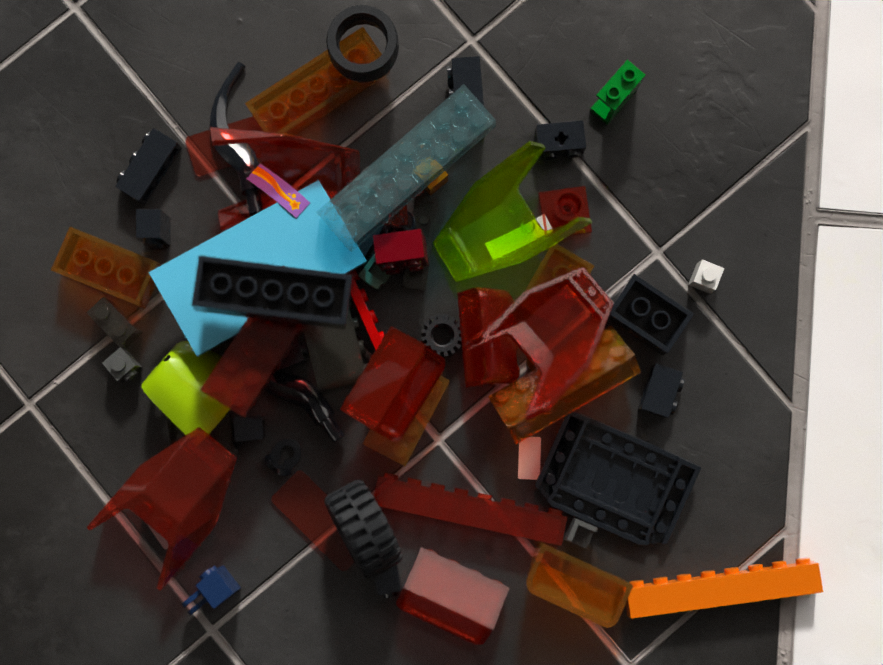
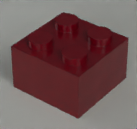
[373,229,429,275]

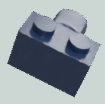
[181,565,241,616]

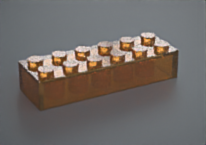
[245,27,390,148]
[488,325,641,444]

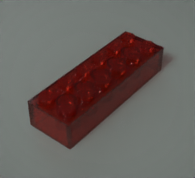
[200,265,306,419]

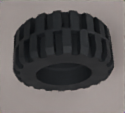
[324,480,403,579]

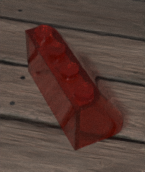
[457,287,520,388]
[340,326,445,442]
[396,547,509,645]

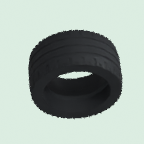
[326,5,399,83]

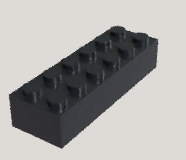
[191,255,352,330]

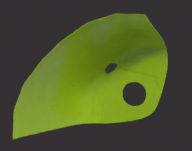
[141,341,255,446]

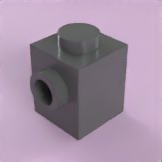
[102,347,142,383]

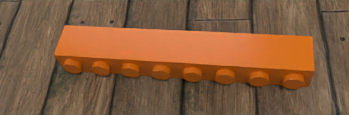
[623,558,823,619]

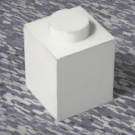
[688,259,724,294]

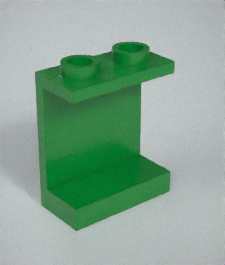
[590,59,645,125]

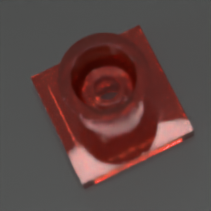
[538,186,592,239]

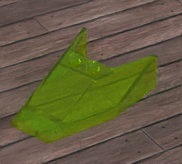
[433,141,592,282]

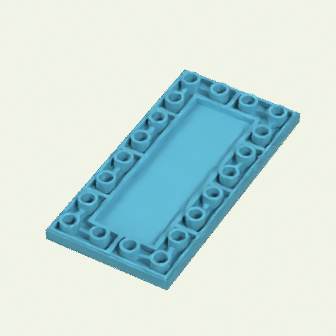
[149,180,367,357]

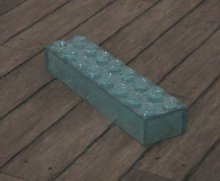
[316,84,496,252]

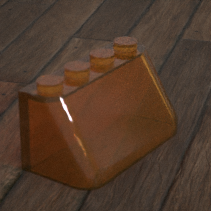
[526,540,634,627]

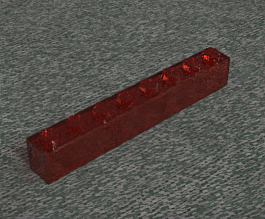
[374,473,567,546]

